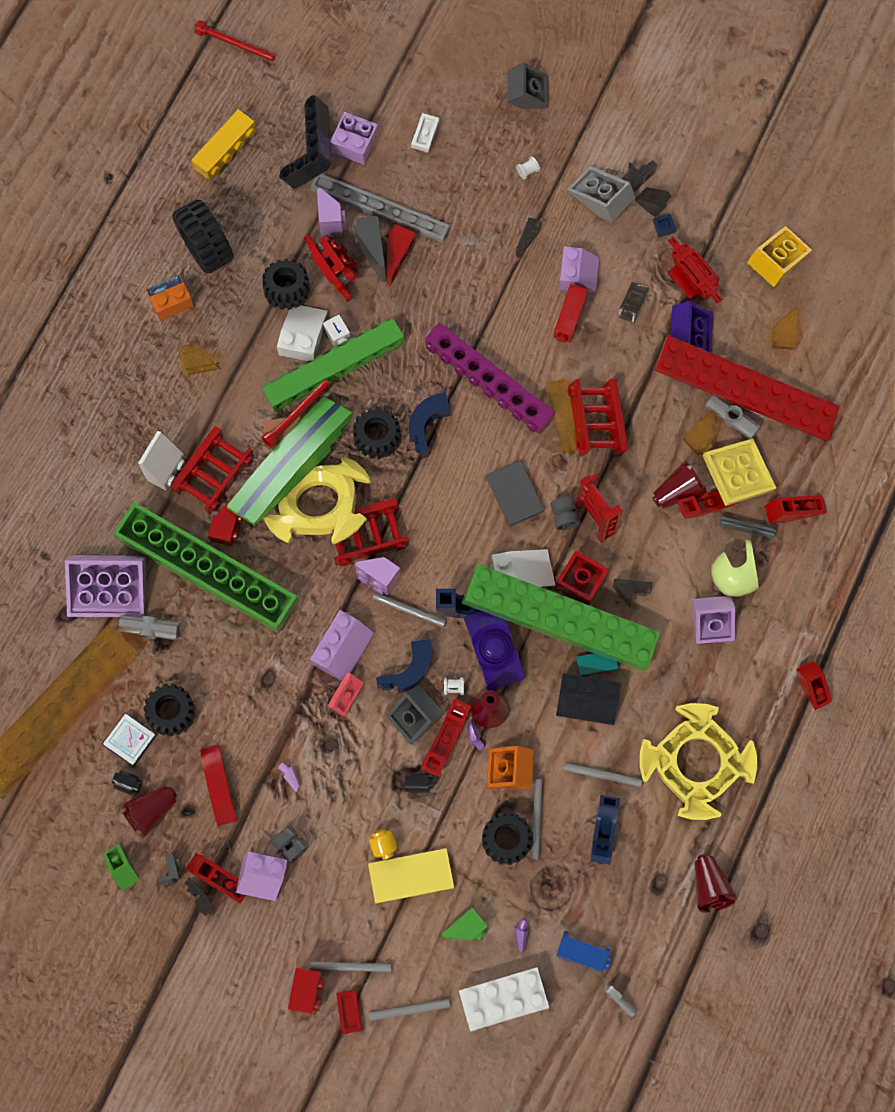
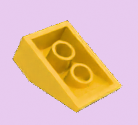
[747,226,812,287]

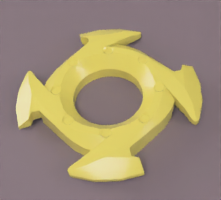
[263,456,371,544]
[639,703,757,820]

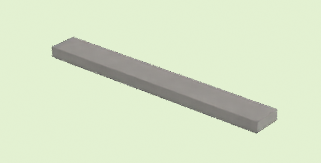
[310,174,450,243]

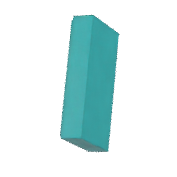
[576,653,618,676]

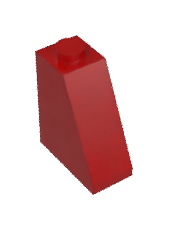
[553,284,588,343]

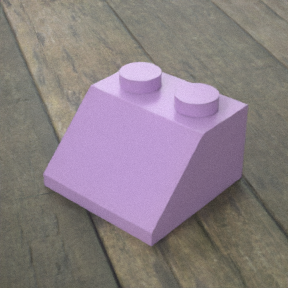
[317,188,346,237]
[559,246,599,293]
[692,596,735,644]
[236,852,287,901]

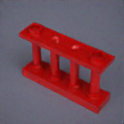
[567,379,628,457]
[170,426,254,515]
[576,474,623,543]
[332,498,409,567]

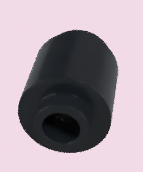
[111,770,143,795]
[405,773,433,793]

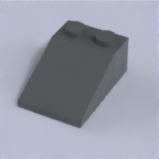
[353,216,386,282]

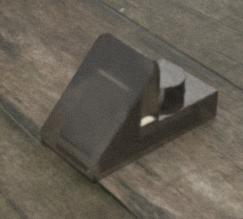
[627,160,657,193]
[634,187,671,217]
[612,579,653,607]

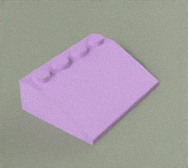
[65,555,147,617]

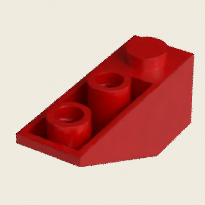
[208,493,243,546]

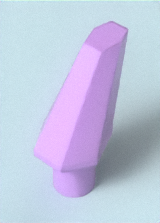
[278,762,300,792]

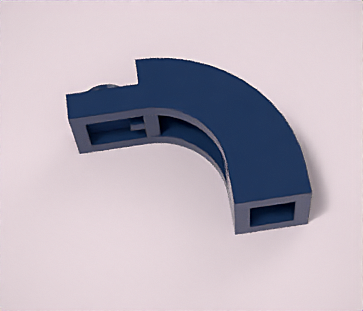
[409,392,450,458]
[436,589,481,619]
[376,639,432,694]
[590,795,620,865]

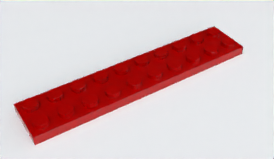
[654,335,840,441]

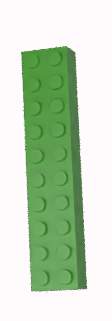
[113,502,299,634]
[462,564,660,672]

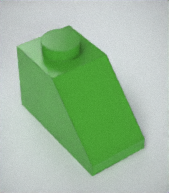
[102,843,140,891]
[441,908,488,941]

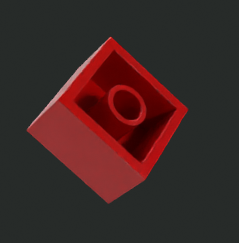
[555,550,609,606]
[288,968,325,1015]

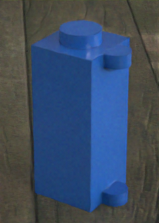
[556,931,611,973]

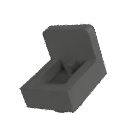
[158,854,182,886]

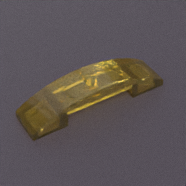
[547,379,577,453]

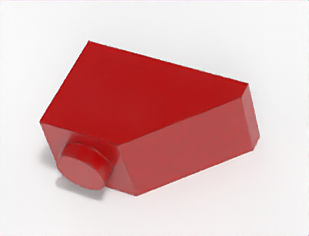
[796,661,832,710]

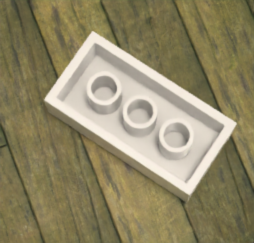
[459,968,549,1032]

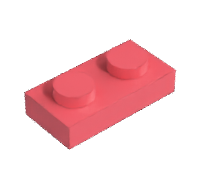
[328,673,364,717]

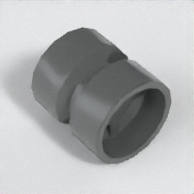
[550,496,580,530]
[272,825,309,863]

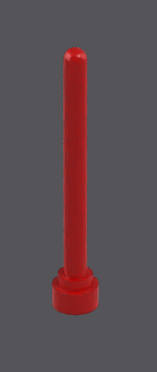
[195,20,275,61]
[261,380,330,448]

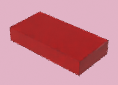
[336,990,362,1034]

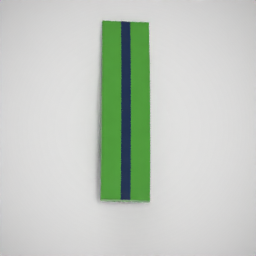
[227,397,353,526]

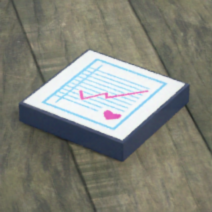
[102,712,157,767]

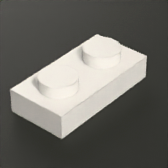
[411,113,439,152]

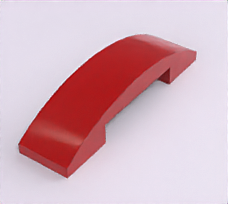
[677,490,745,519]
[420,699,472,777]
[200,745,237,826]

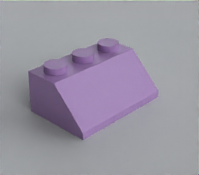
[310,610,374,681]

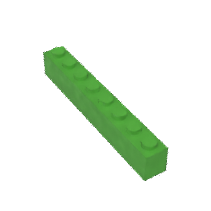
[262,319,405,413]

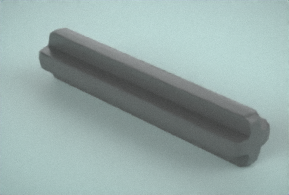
[720,515,776,539]

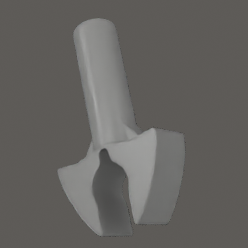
[604,985,636,1017]

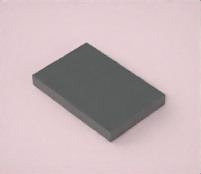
[486,461,544,527]

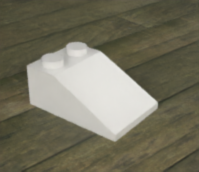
[277,305,328,362]
[138,431,186,491]
[491,549,555,589]

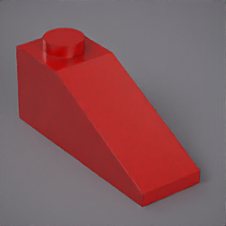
[386,224,416,286]
[764,495,827,523]
[186,853,245,904]

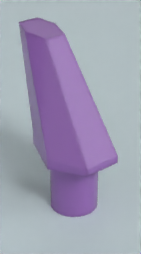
[467,720,485,751]
[514,918,529,953]

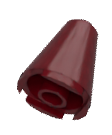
[652,460,707,509]
[470,690,509,728]
[120,786,177,838]
[694,854,737,913]

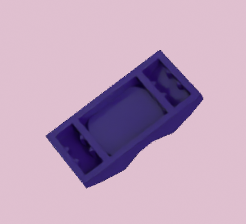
[463,611,525,690]

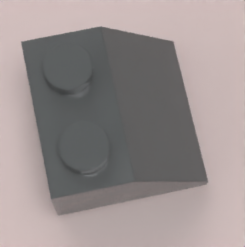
[508,62,548,109]
[386,685,444,744]

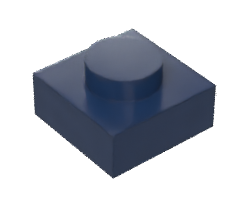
[652,214,676,237]

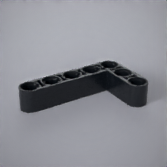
[279,95,331,189]

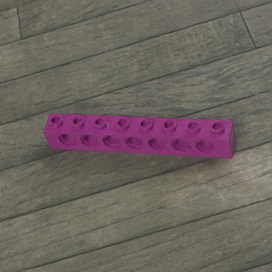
[425,322,555,434]

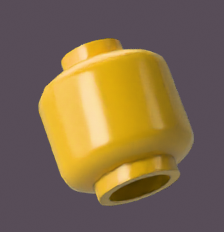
[369,828,398,860]

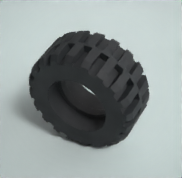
[172,199,234,273]

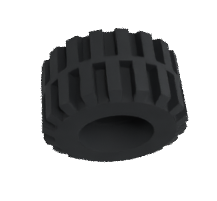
[262,259,310,310]
[353,407,401,459]
[143,684,196,736]
[482,812,532,865]

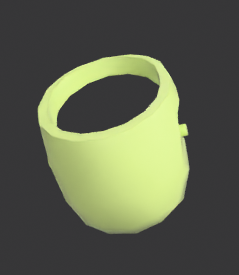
[711,540,759,597]

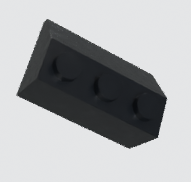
[556,673,621,725]

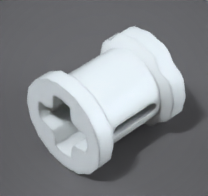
[516,157,540,180]
[444,677,464,695]

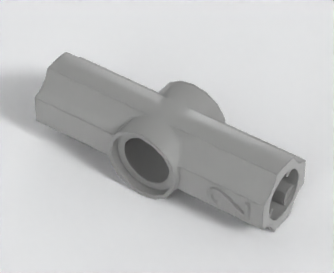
[705,395,761,439]
[119,615,179,640]

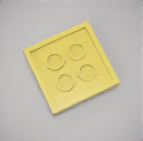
[702,439,776,506]

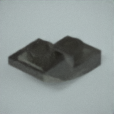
[184,877,215,916]

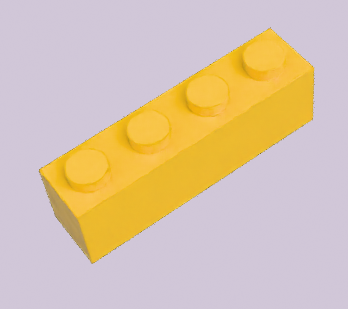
[191,109,256,181]

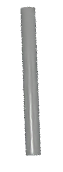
[372,592,446,628]
[563,763,642,787]
[531,779,542,860]
[310,962,391,972]
[369,999,450,1021]

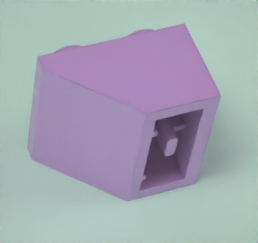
[330,112,378,165]
[355,557,401,596]

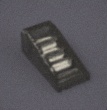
[516,217,542,258]
[618,282,649,323]

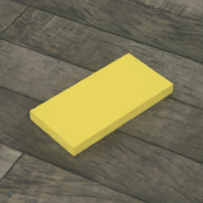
[368,848,454,904]

